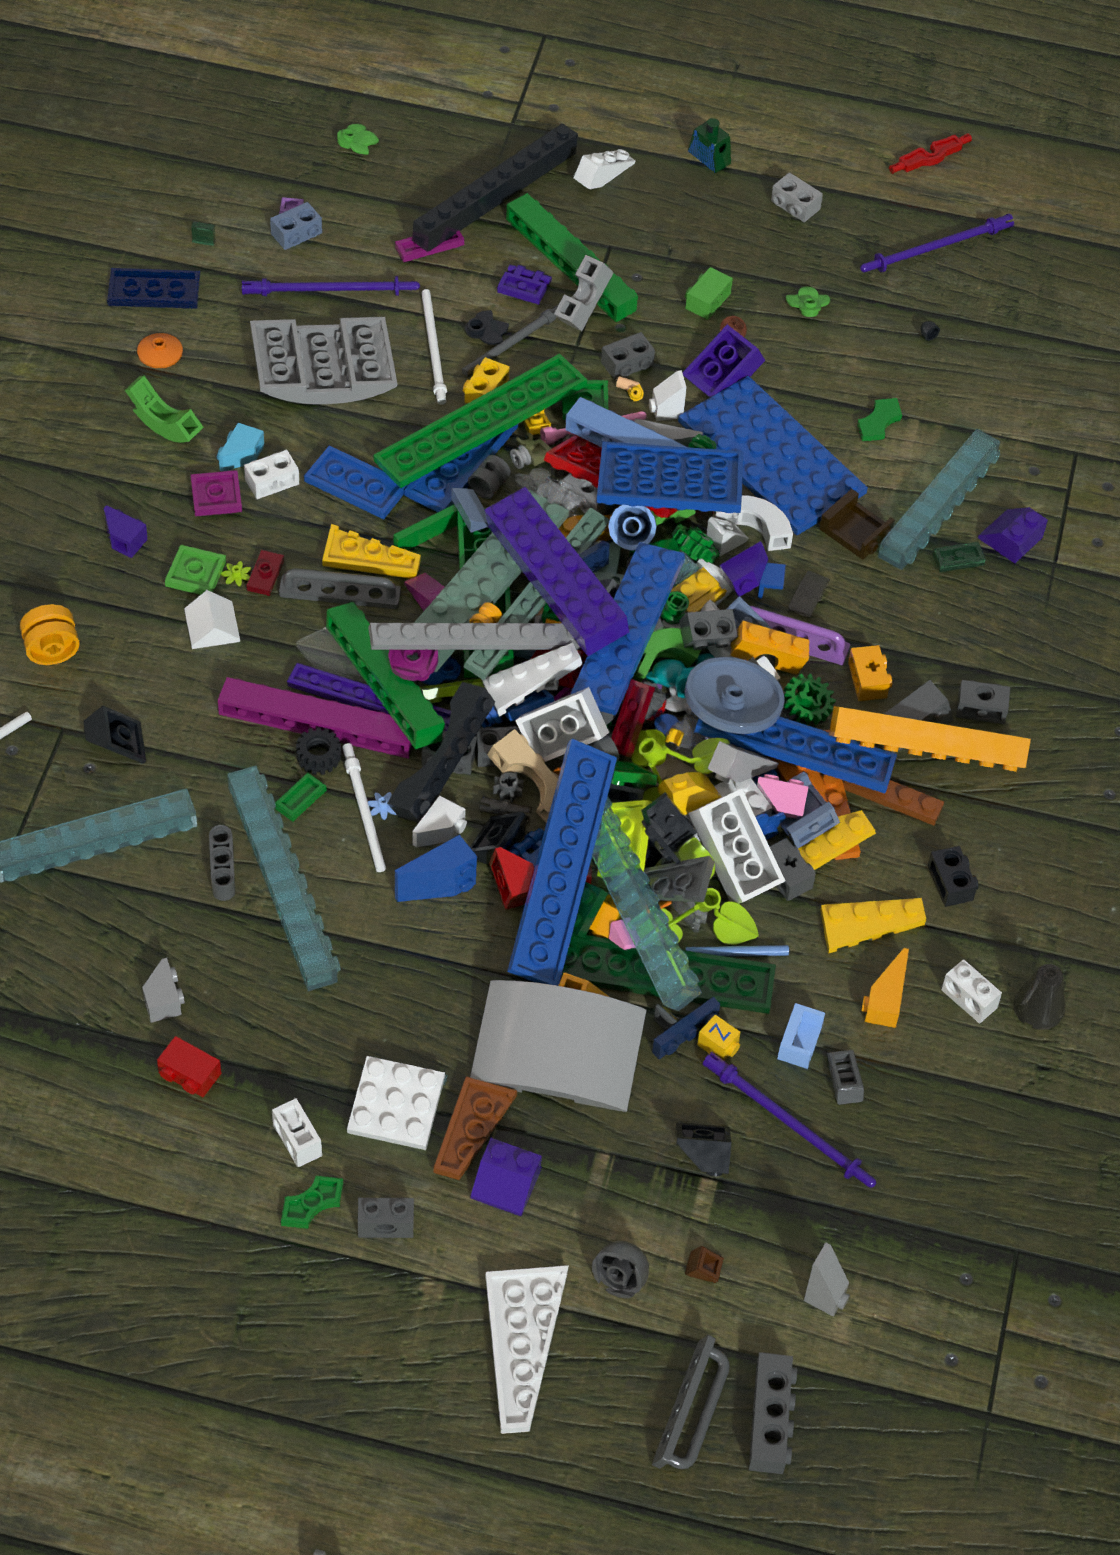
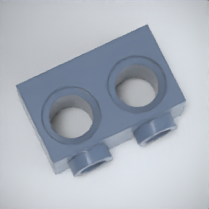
[270,202,322,250]

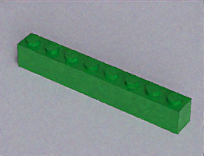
[506,193,638,322]
[326,602,445,749]

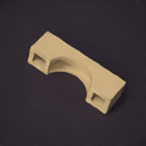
[487,729,559,823]

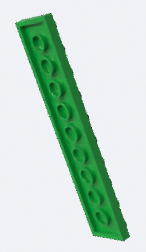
[373,354,587,488]

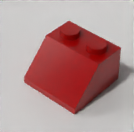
[489,847,535,910]

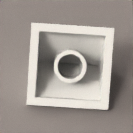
[184,590,240,649]

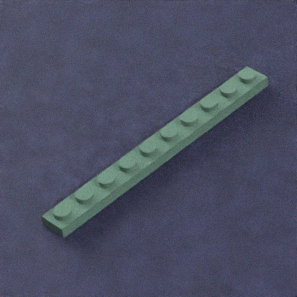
[464,507,610,680]

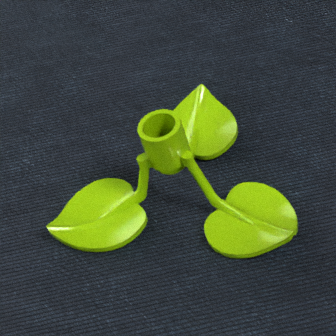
[631,729,730,802]
[640,837,759,948]

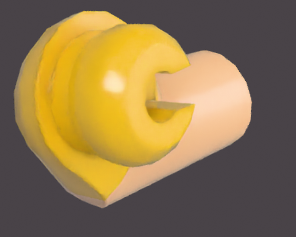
[616,376,644,401]

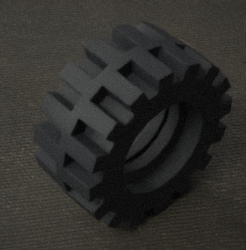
[296,727,341,775]

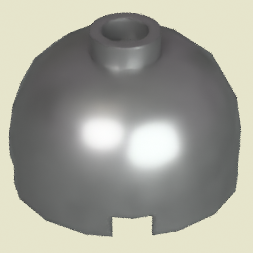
[592,1241,649,1298]

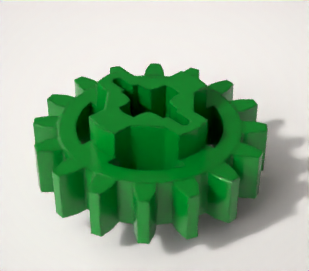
[671,524,720,564]
[783,674,836,725]

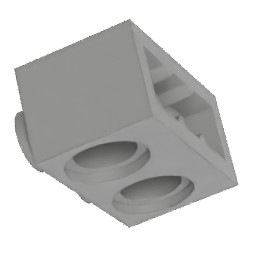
[771,172,823,222]

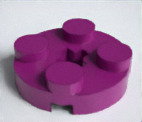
[389,650,439,681]

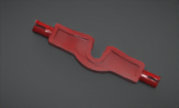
[889,133,972,174]

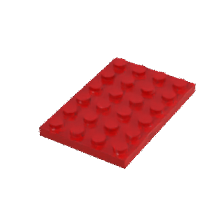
[544,435,678,518]

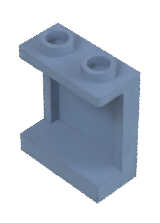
[772,772,840,848]

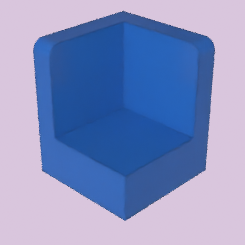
[758,563,785,599]

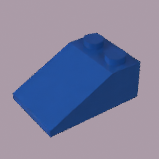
[395,835,477,902]

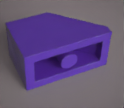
[720,541,768,597]

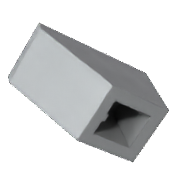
[142,958,185,1023]

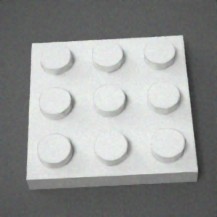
[347,1056,445,1150]

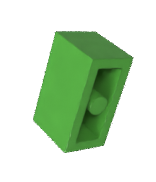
[685,267,733,320]

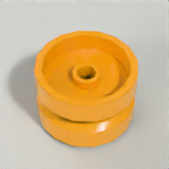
[20,604,79,665]

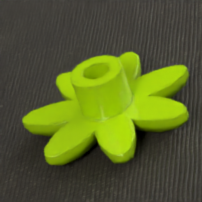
[221,561,252,587]

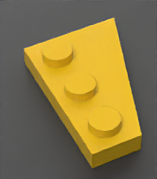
[788,810,876,870]

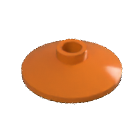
[137,333,183,368]

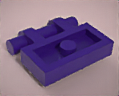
[497,264,552,305]

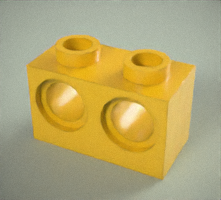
[463,357,510,404]

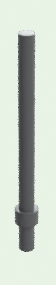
[462,304,559,376]

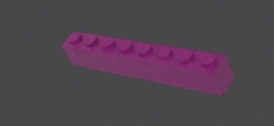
[218,677,413,759]

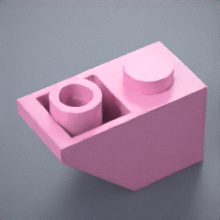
[757,774,808,820]

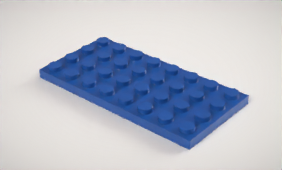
[678,376,868,536]

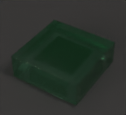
[191,221,216,246]

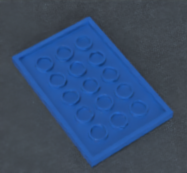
[597,441,743,513]

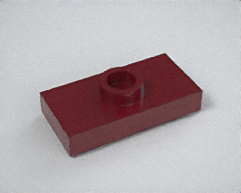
[246,550,284,596]

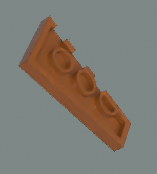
[433,1077,517,1180]

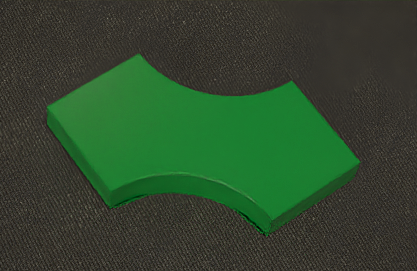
[857,398,902,441]
[281,1176,344,1229]

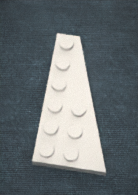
[485,1265,569,1434]

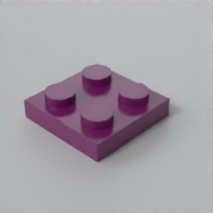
[191,470,242,516]

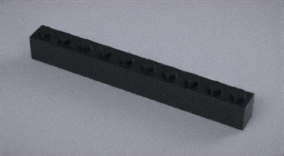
[412,123,578,252]

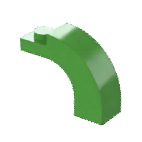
[125,376,204,443]
[632,628,701,682]

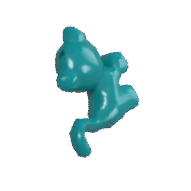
[645,653,715,699]

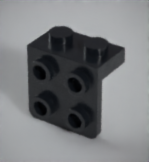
[641,792,697,865]

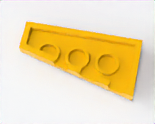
[322,524,421,579]
[820,898,926,954]

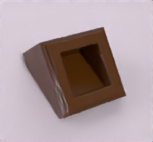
[685,1246,724,1283]

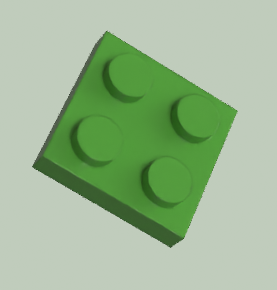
[165,545,226,595]

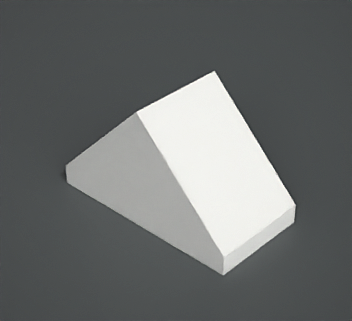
[707,517,749,556]

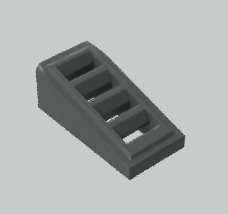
[827,1050,864,1105]

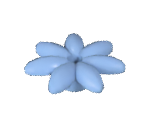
[368,792,396,820]

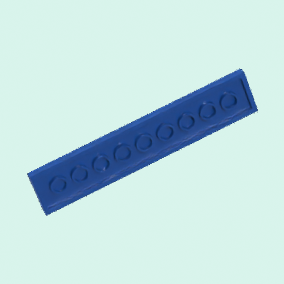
[507,739,617,986]

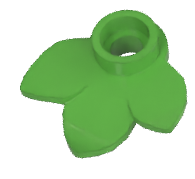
[337,124,379,155]
[786,286,830,317]

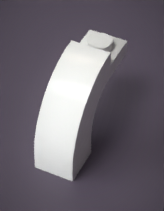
[713,495,793,551]

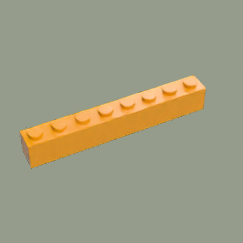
[829,706,1031,772]

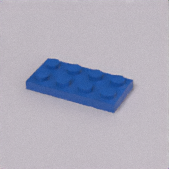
[304,446,408,519]

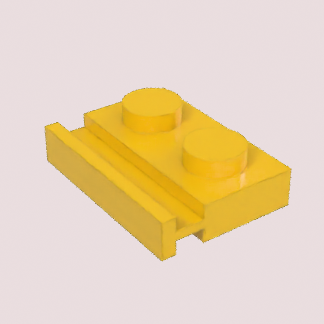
[671,567,727,613]

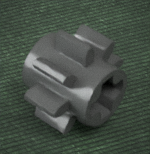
[493,772,524,803]

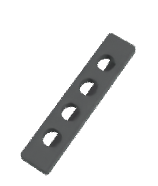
[279,568,401,609]
[652,1334,730,1469]

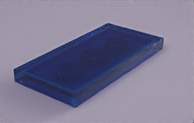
[107,268,201,309]

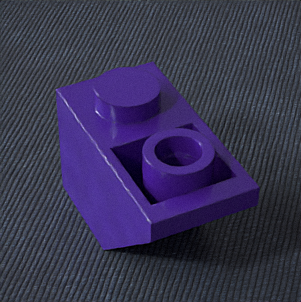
[104,505,148,558]

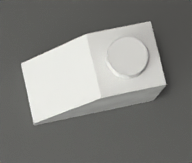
[649,370,686,421]
[413,796,467,847]

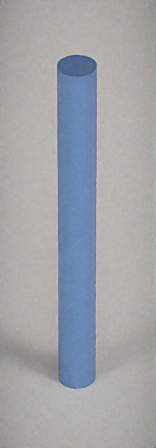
[685,945,789,957]

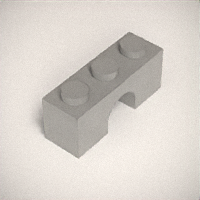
[554,255,614,331]

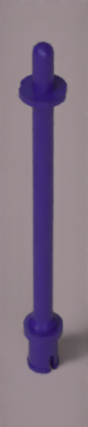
[860,213,1014,273]
[242,276,420,296]
[703,1052,876,1188]

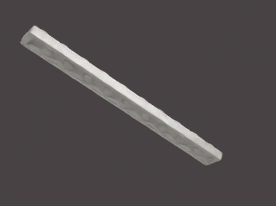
[368,623,582,650]

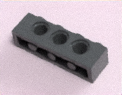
[749,1352,797,1474]

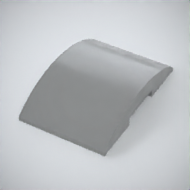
[250,317,397,404]
[470,980,646,1112]

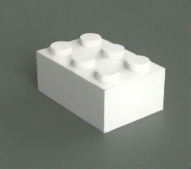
[516,687,609,762]

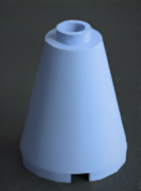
[608,505,656,550]

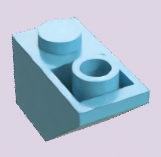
[217,423,264,472]

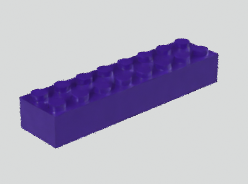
[484,487,629,656]

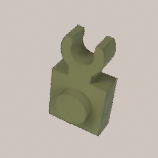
[516,433,552,466]

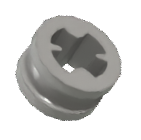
[510,445,531,469]

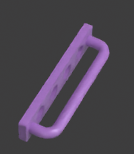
[736,606,850,665]

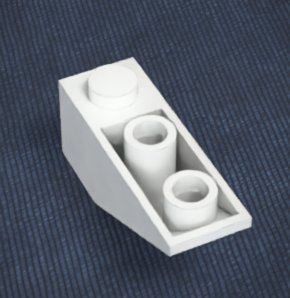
[574,149,636,189]

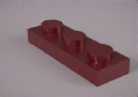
[611,679,655,758]

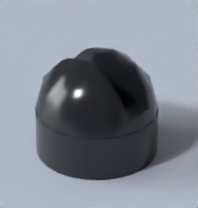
[920,321,940,341]

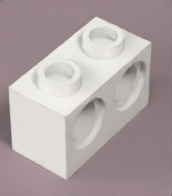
[244,450,299,499]
[941,959,1002,1024]
[272,1098,322,1167]

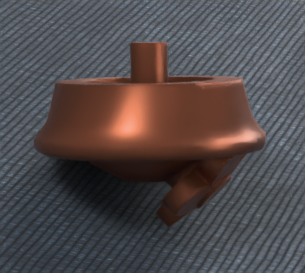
[720,316,747,337]

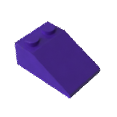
[683,324,765,398]

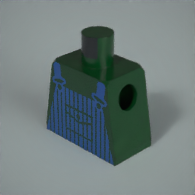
[688,118,731,173]

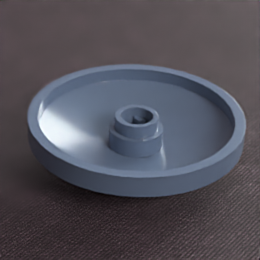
[685,657,784,734]

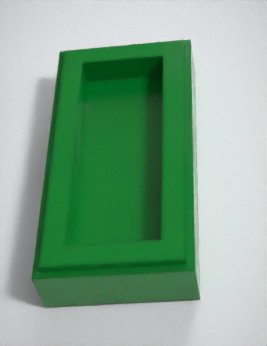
[274,772,327,822]

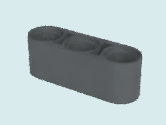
[209,825,236,901]

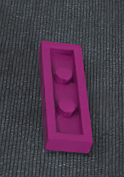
[395,230,464,262]

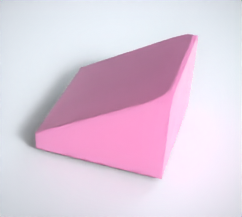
[609,918,645,950]

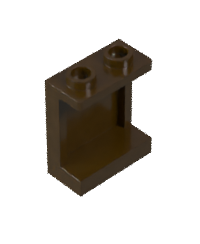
[820,489,895,560]

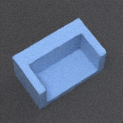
[777,1003,825,1069]

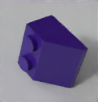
[978,507,1048,563]
[470,1138,542,1216]

